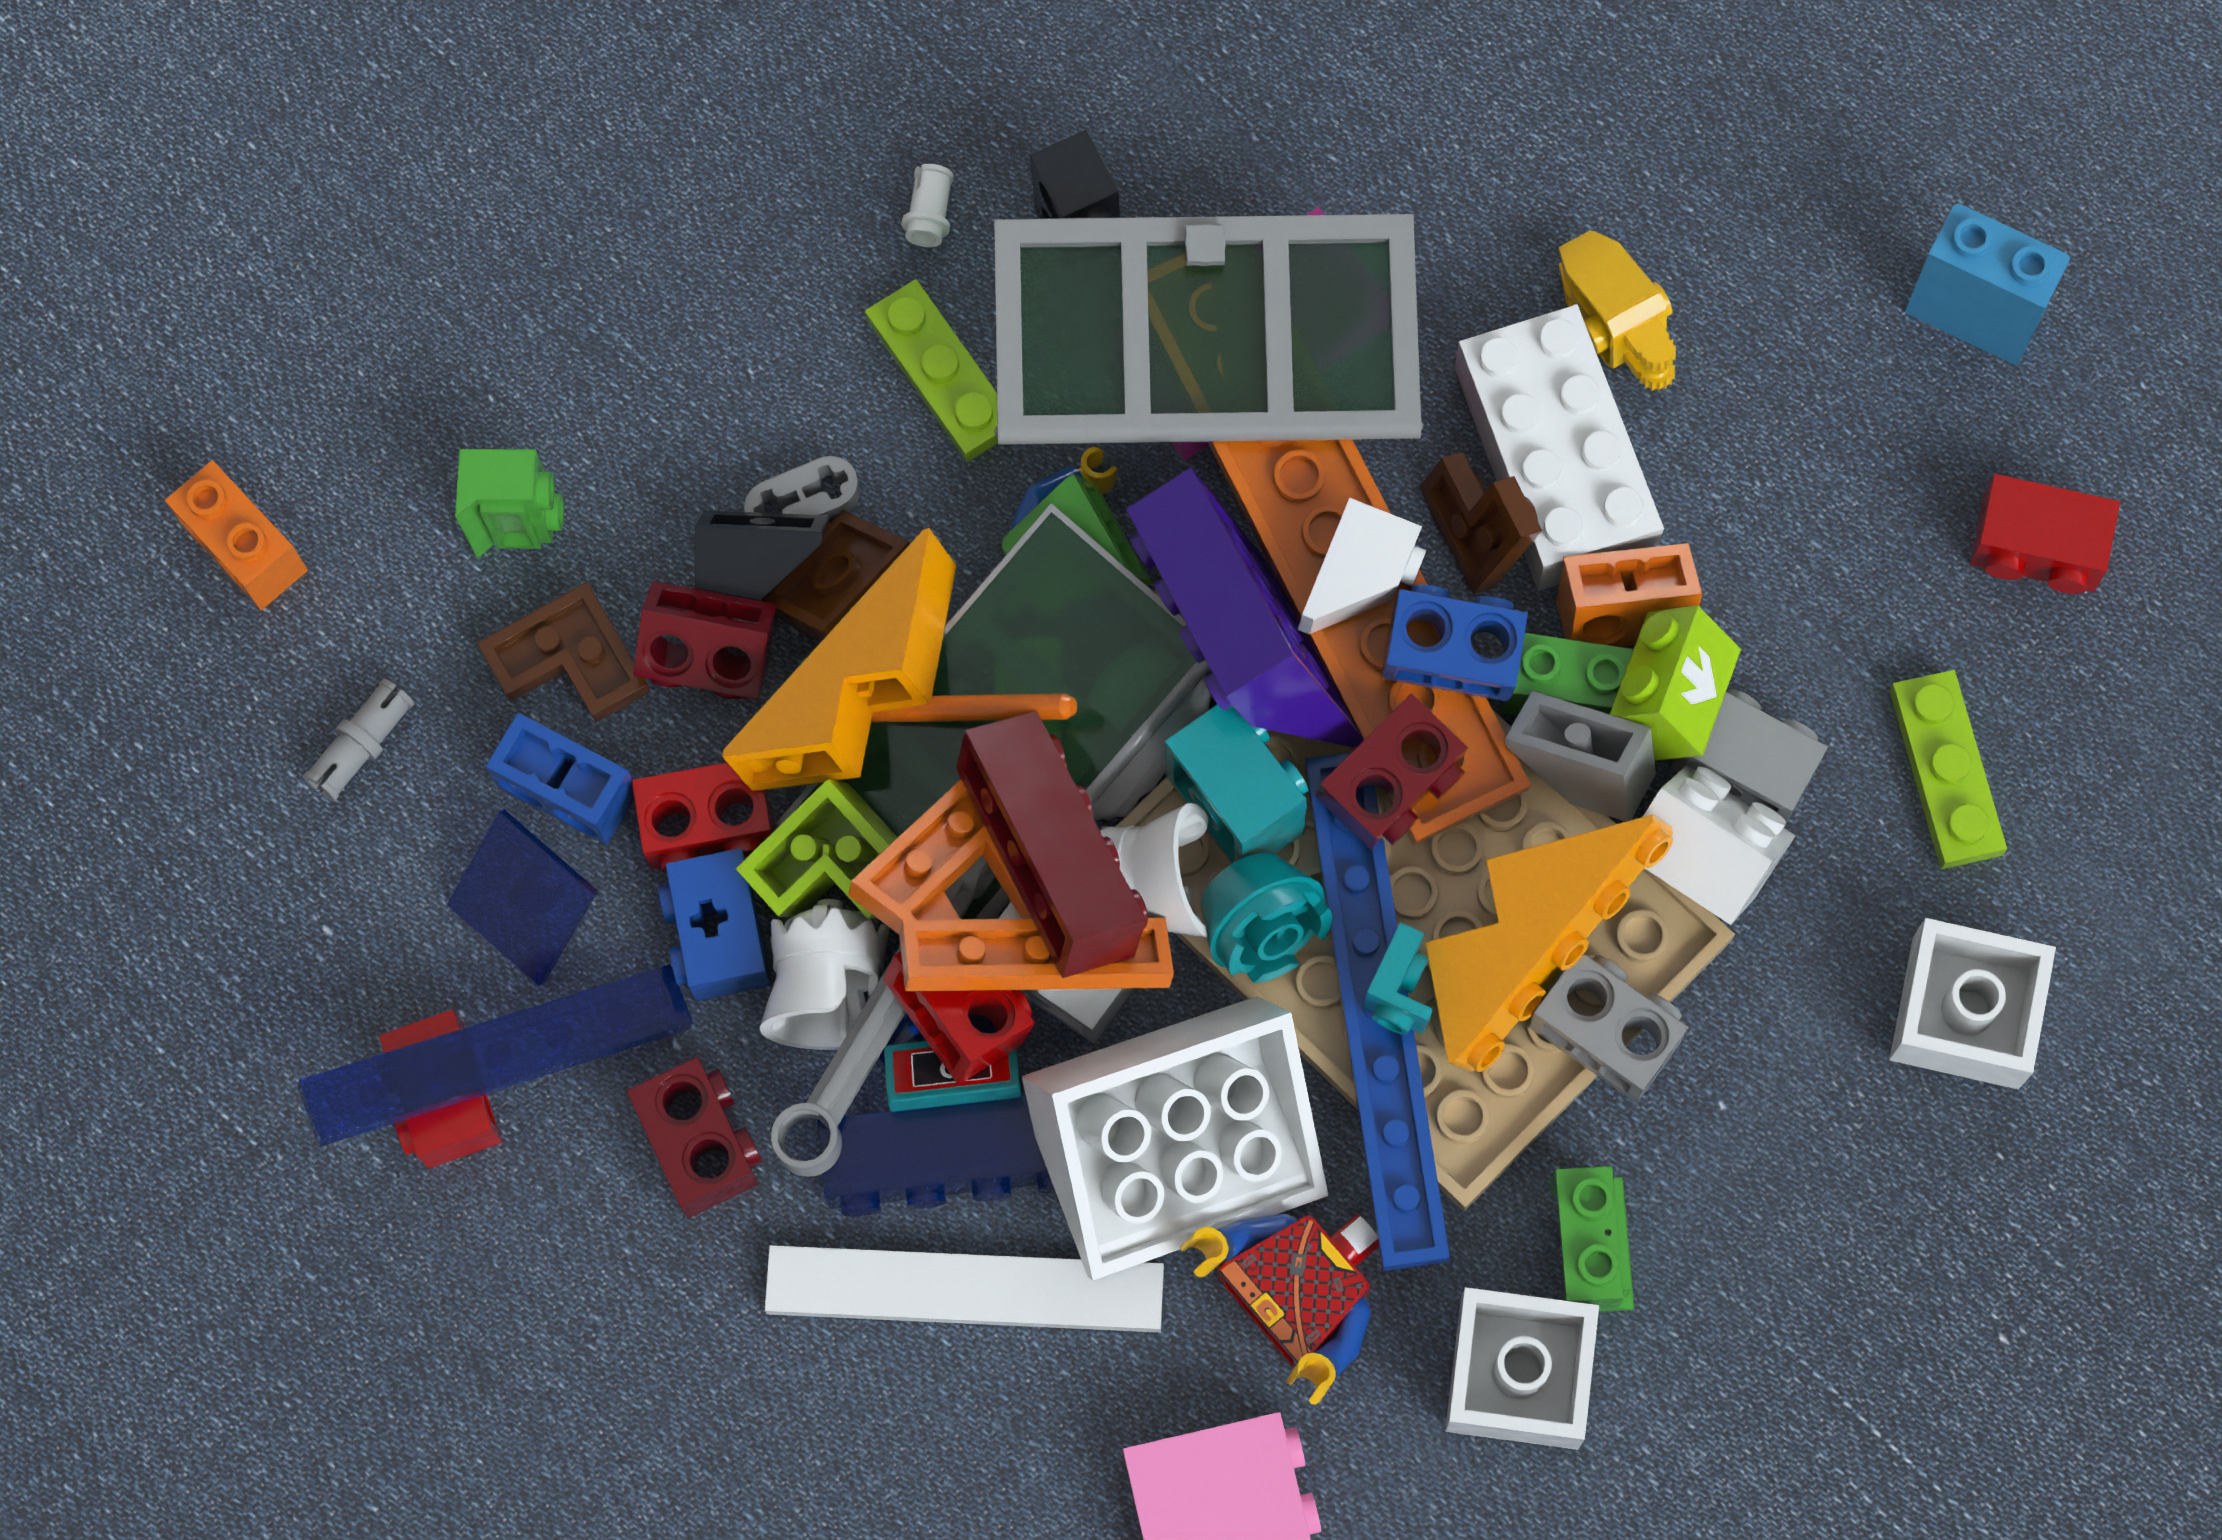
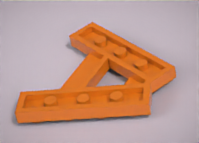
[848,763,1174,991]

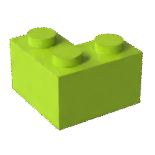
[736,779,898,920]

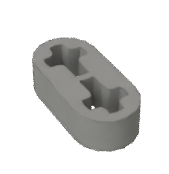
[744,456,860,523]

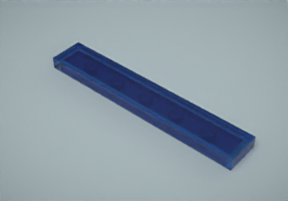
[297,964,693,1147]

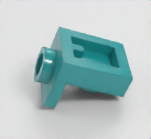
[1364,922,1433,1035]

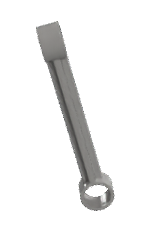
[771,856,995,1177]

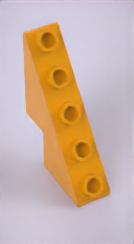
[722,528,957,791]
[1425,815,1673,1072]

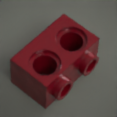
[633,581,777,700]
[1315,693,1468,850]
[626,1057,762,1219]

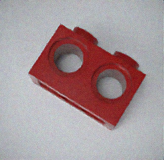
[632,763,774,873]
[883,951,1035,1085]

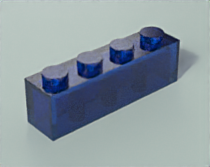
[817,1095,1056,1216]

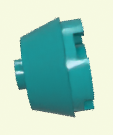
[1201,853,1332,983]

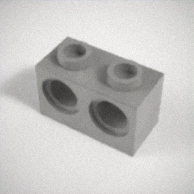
[1529,954,1689,1104]

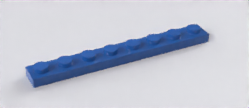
[1305,752,1450,1271]

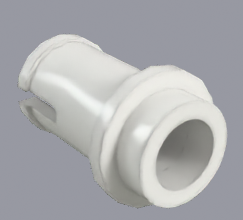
[901,164,954,247]

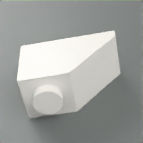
[1297,498,1426,634]

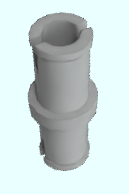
[302,678,415,802]

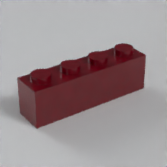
[956,711,1148,978]

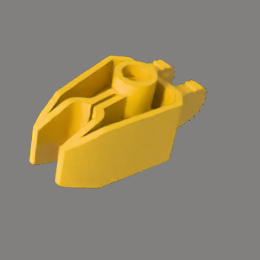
[1559,230,1676,391]

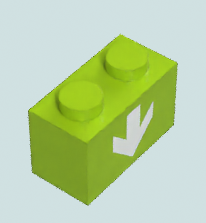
[1610,605,1741,761]

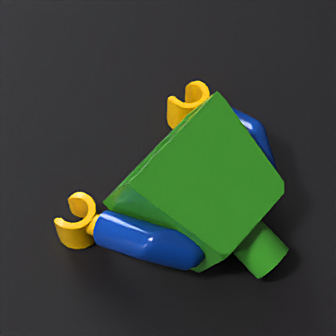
[1000,447,1183,628]

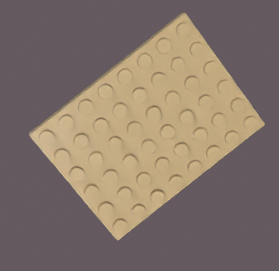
[1115,709,1735,1212]

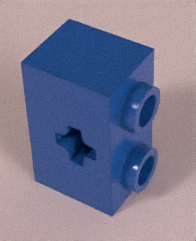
[658,848,772,1002]

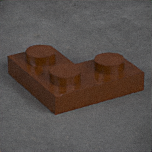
[1419,452,1542,594]
[477,582,651,723]

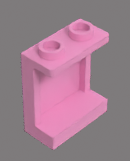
[1123,1412,1321,1540]

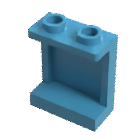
[1904,204,2070,366]

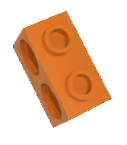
[164,460,308,611]
[1556,543,1702,647]

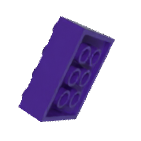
[1126,467,1364,748]

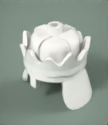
[1100,803,1208,937]
[760,899,890,1050]

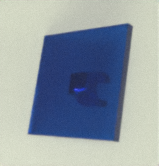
[447,809,598,986]

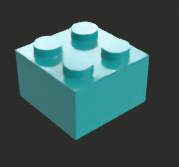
[1165,704,1309,864]

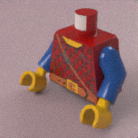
[1180,1214,1379,1405]

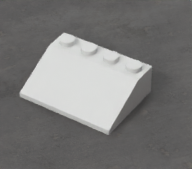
[1022,996,1329,1280]

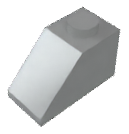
[1505,691,1656,822]

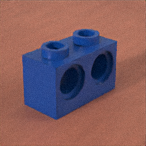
[1381,584,1528,702]
[485,712,635,845]

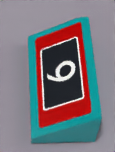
[884,1041,1022,1112]

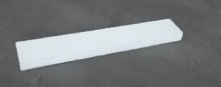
[765,1245,1164,1333]

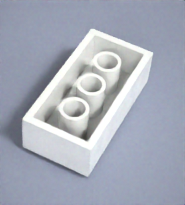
[1455,304,1664,591]

